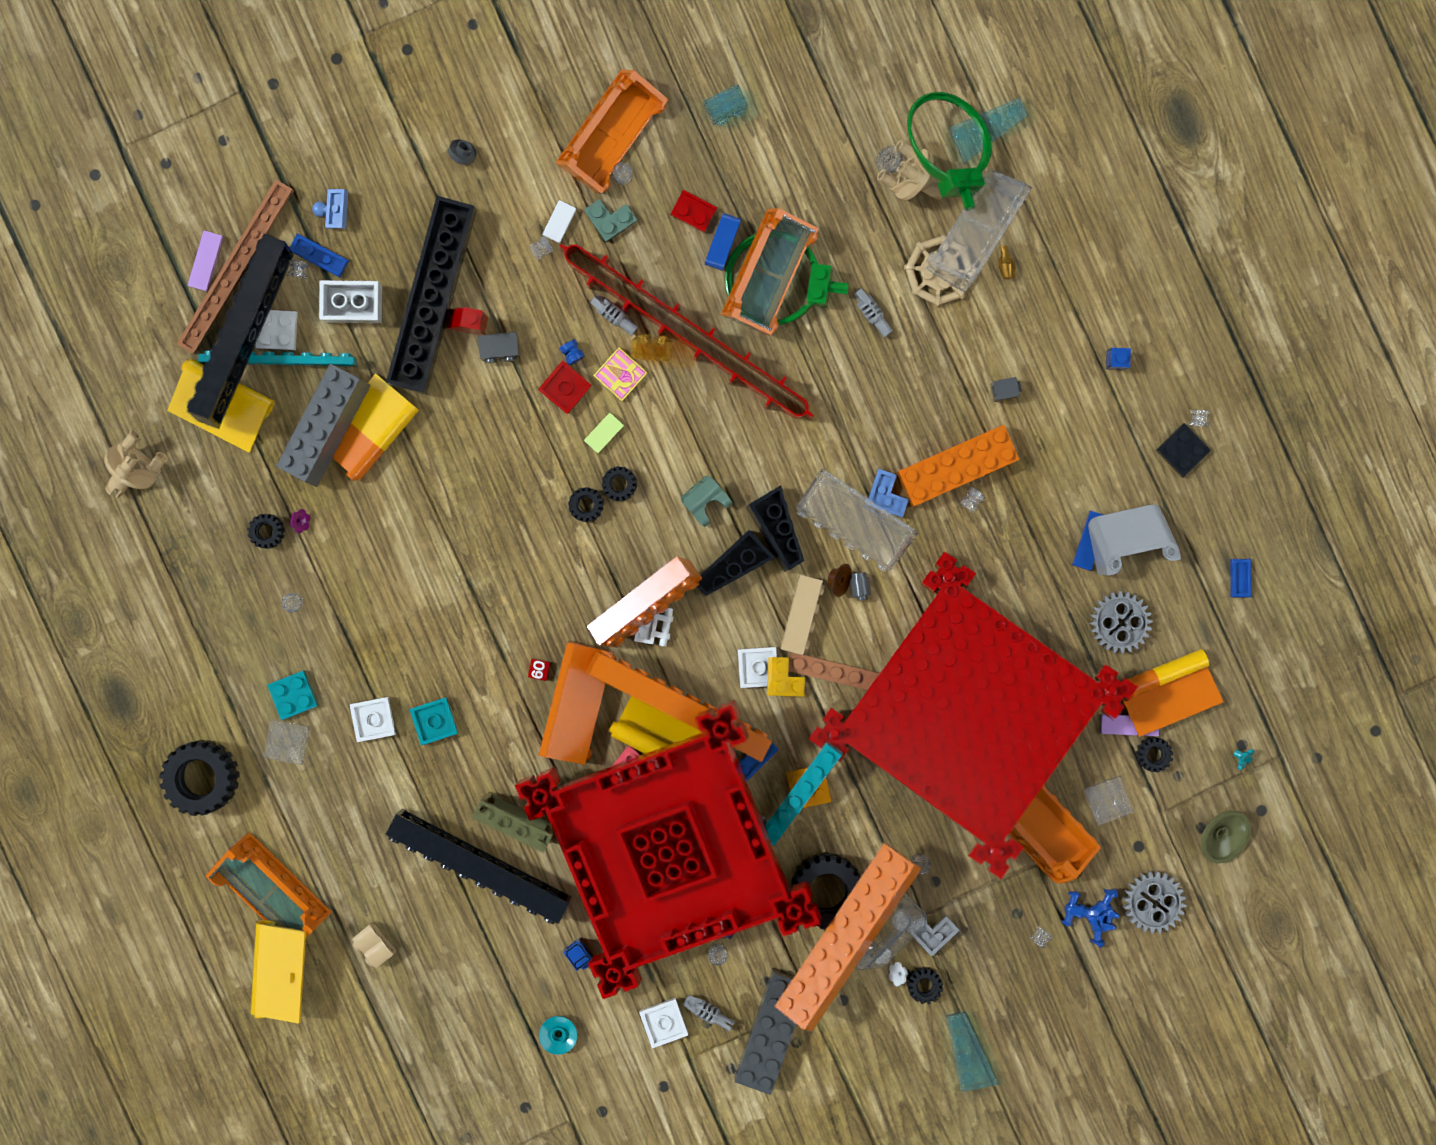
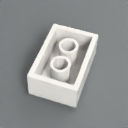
[319,281,382,323]

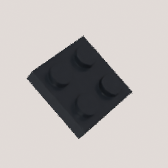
[1156,423,1211,477]

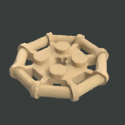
[904,235,976,307]

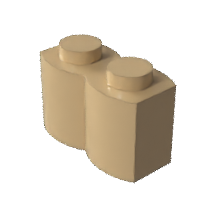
[352,922,397,969]

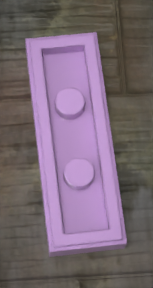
[188,231,224,292]
[1100,714,1159,736]

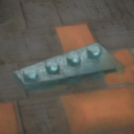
[949,98,1028,164]
[946,1012,999,1092]

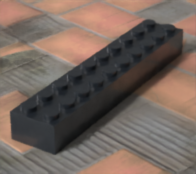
[386,196,477,395]
[187,234,294,429]
[385,809,572,924]

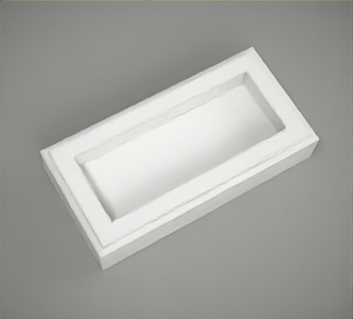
[542,200,577,244]

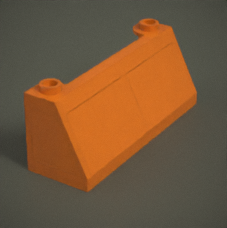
[555,69,668,194]
[538,641,617,765]

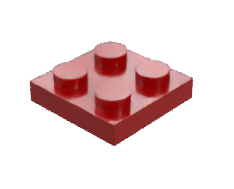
[538,360,592,415]

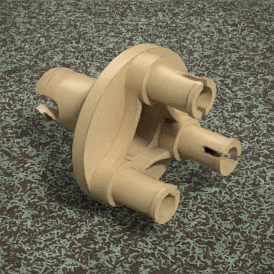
[877,140,942,201]
[104,430,168,498]

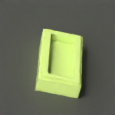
[584,413,624,454]

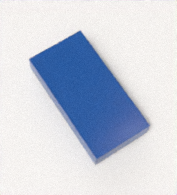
[1230,559,1251,597]

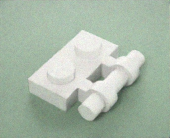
[634,608,674,647]

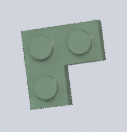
[584,199,637,242]

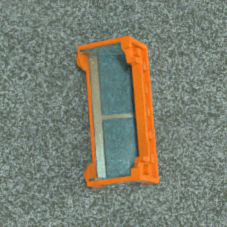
[720,208,819,335]
[205,832,332,938]

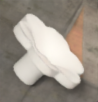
[889,962,908,986]

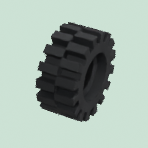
[602,466,637,501]
[568,487,604,522]
[247,514,285,549]
[1135,737,1174,773]
[907,967,943,1004]

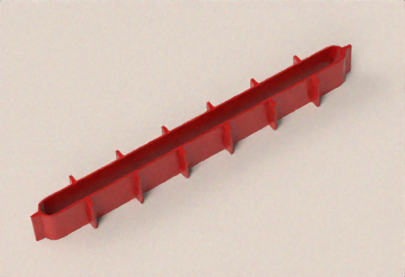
[559,243,814,420]

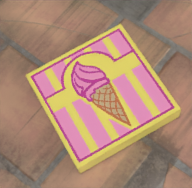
[593,348,648,401]

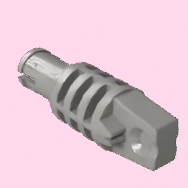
[854,288,893,338]
[590,295,639,336]
[683,995,735,1032]

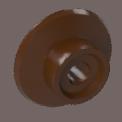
[828,564,852,597]

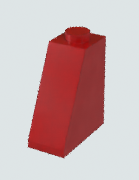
[447,307,488,335]

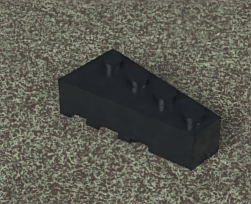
[746,485,805,572]
[697,530,775,596]

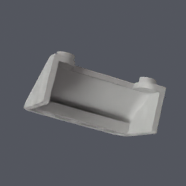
[1088,504,1181,576]

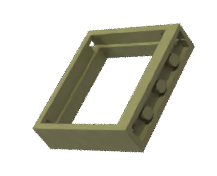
[472,792,554,853]

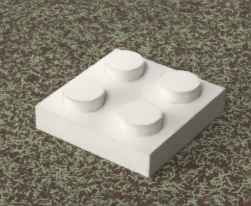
[256,310,298,351]
[738,647,777,688]
[350,697,396,742]
[639,998,688,1048]

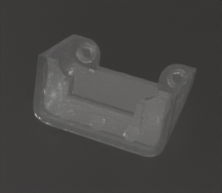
[855,894,927,970]

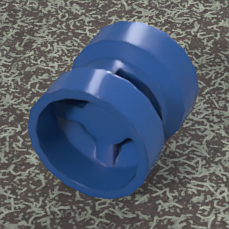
[559,339,585,365]

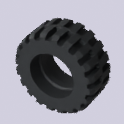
[159,740,240,816]
[790,853,861,930]

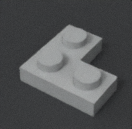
[905,914,960,956]

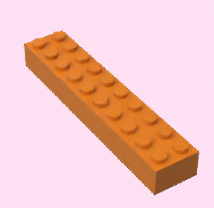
[585,650,772,762]
[775,843,922,1031]

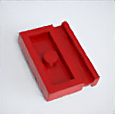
[670,190,717,233]

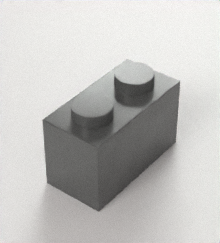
[478,332,520,364]

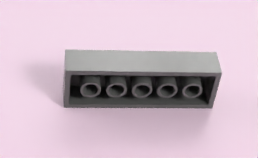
[276,364,371,487]
[734,968,796,1095]

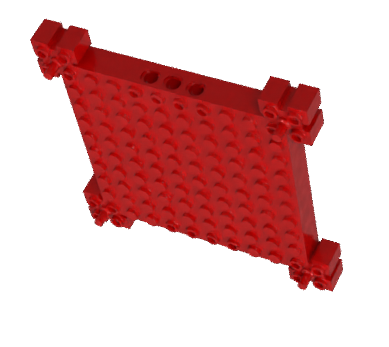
[809,551,1138,879]
[515,700,821,999]

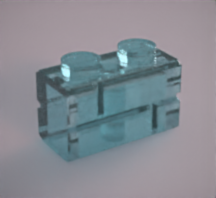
[703,84,748,126]

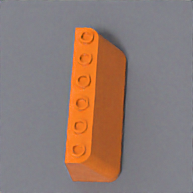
[1009,785,1102,884]

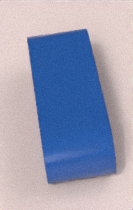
[704,212,741,271]

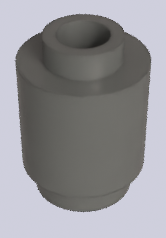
[850,572,872,601]

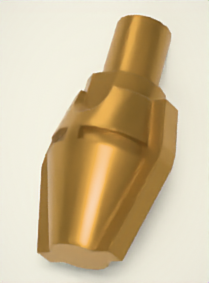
[998,245,1016,280]

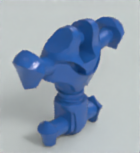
[1061,888,1120,948]

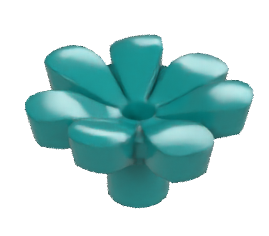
[1233,749,1255,771]

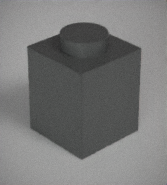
[990,377,1022,402]

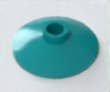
[539,1016,577,1055]

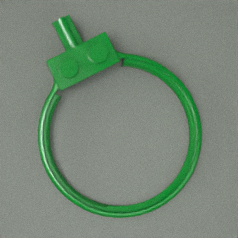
[907,92,992,211]
[724,231,849,326]

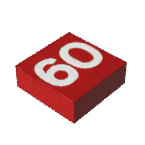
[528,658,551,681]

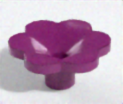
[290,509,311,533]

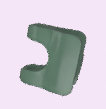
[681,476,732,527]

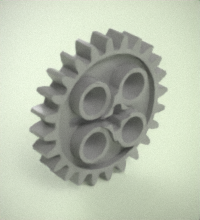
[1089,591,1153,653]
[1123,870,1186,934]

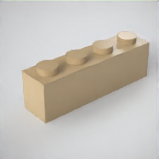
[780,575,825,655]

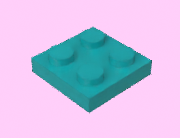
[267,670,319,720]
[409,697,459,746]

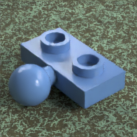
[312,189,348,229]

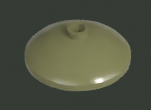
[1201,810,1251,863]

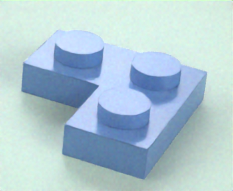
[866,469,909,518]

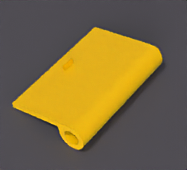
[167,358,275,453]
[609,696,703,754]
[250,920,306,1024]

